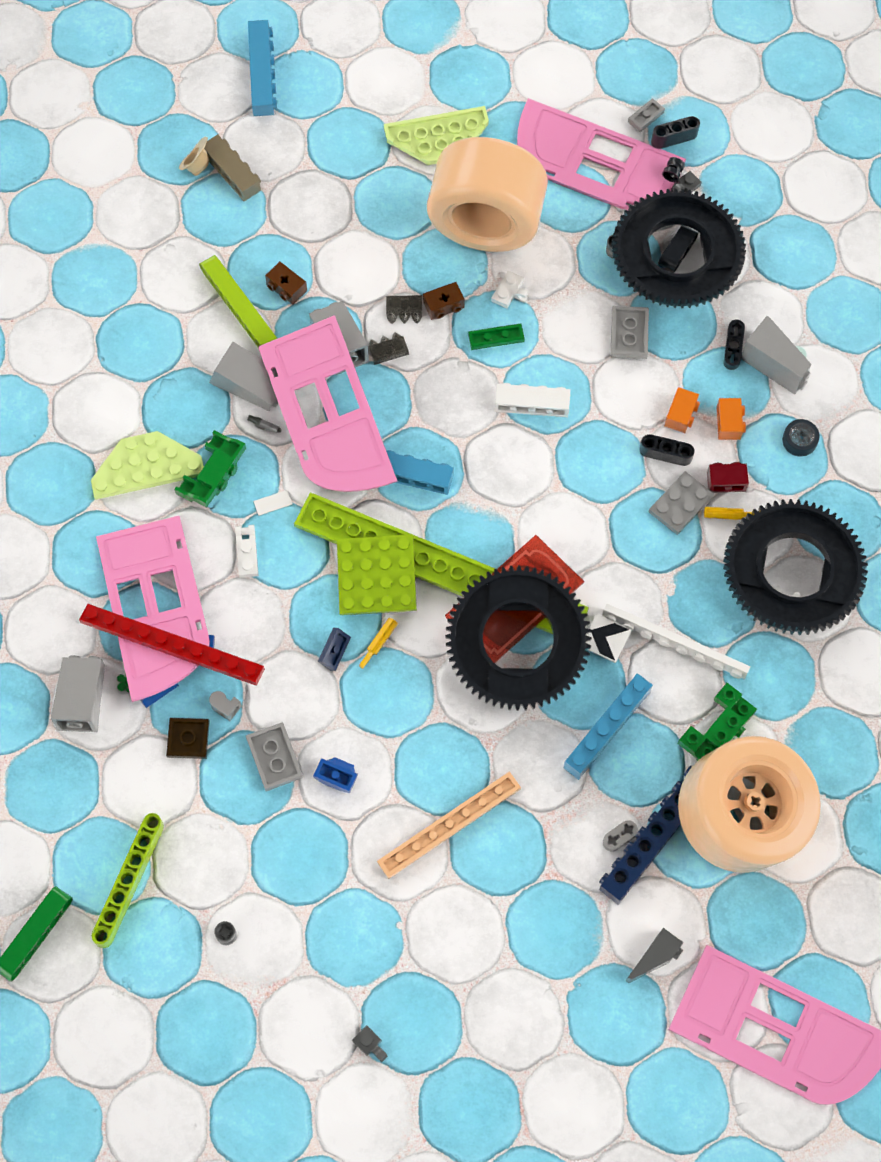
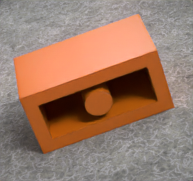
[664,387,700,433]
[716,398,746,440]

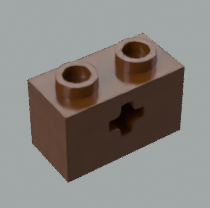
[265,261,307,305]
[423,282,465,320]

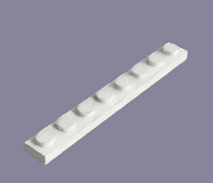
[602,603,751,679]

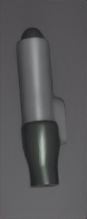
[247,415,282,433]

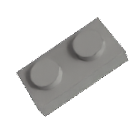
[628,98,665,132]

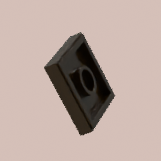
[166,718,210,759]

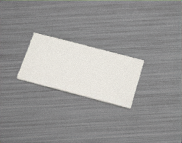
[253,490,293,516]

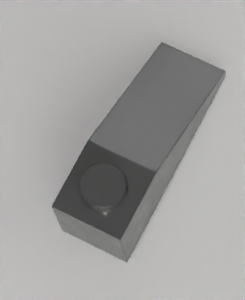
[626,928,684,983]

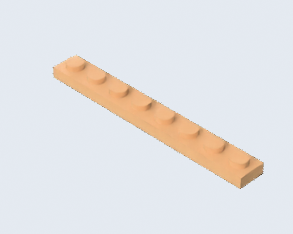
[377,771,521,879]

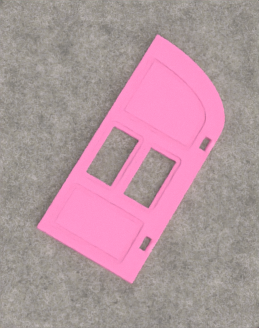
[517,98,686,210]
[258,315,397,492]
[96,516,210,702]
[668,945,881,1105]

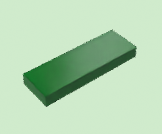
[468,323,525,350]

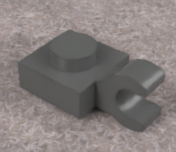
[671,171,702,193]
[352,1025,388,1062]

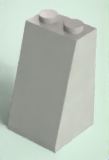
[309,301,369,375]
[741,316,812,395]
[209,342,278,411]
[51,655,105,732]

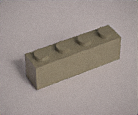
[204,134,261,201]

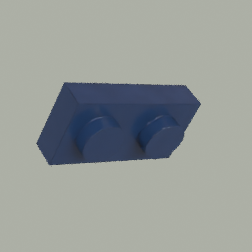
[318,628,351,671]

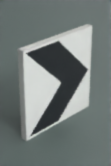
[586,614,632,663]

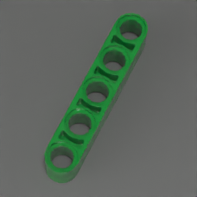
[0,886,73,982]

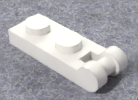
[235,525,259,578]

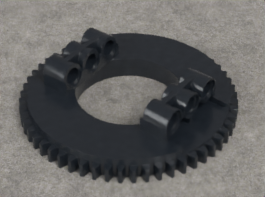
[612,188,746,308]
[723,499,868,635]
[445,565,592,711]

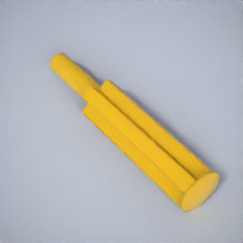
[704,507,752,520]
[359,618,398,669]

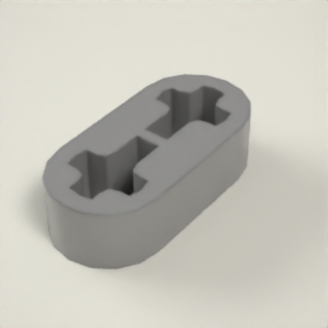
[603,820,638,852]

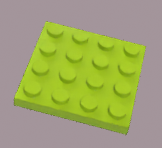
[337,534,417,615]

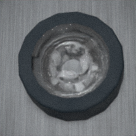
[782,419,820,457]

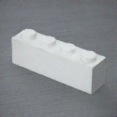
[495,383,571,417]

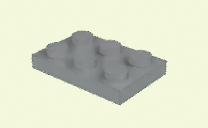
[611,306,649,359]
[648,471,714,535]
[246,722,303,791]

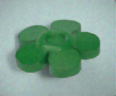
[117,673,130,693]

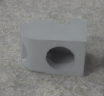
[209,691,242,721]

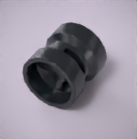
[662,157,685,182]

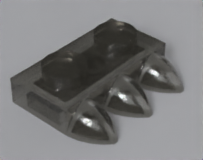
[386,295,422,324]
[368,332,409,365]

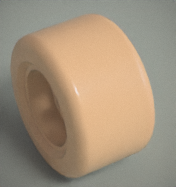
[427,137,548,252]
[678,736,821,873]

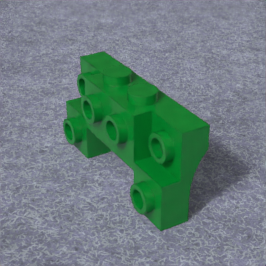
[174,430,246,508]
[677,683,757,761]

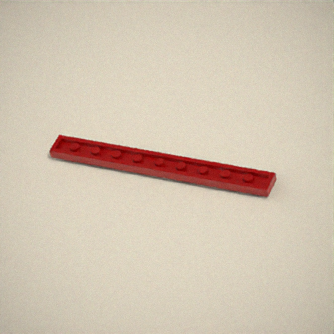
[79,604,265,686]

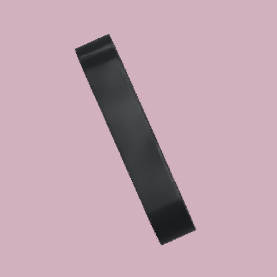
[723,319,745,370]

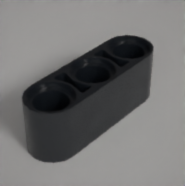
[651,116,700,149]
[658,225,699,273]
[639,434,695,466]

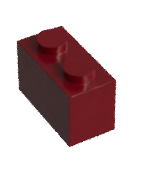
[707,462,749,493]

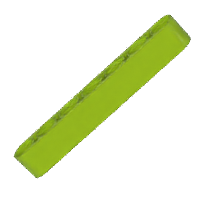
[199,255,278,347]
[91,813,164,948]

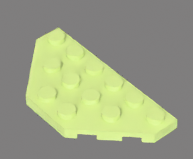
[383,106,489,165]
[91,431,204,500]

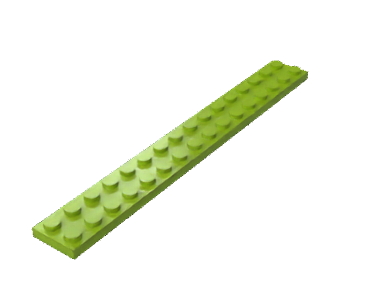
[294,492,589,634]

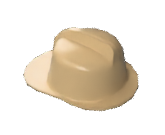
[179,136,209,176]

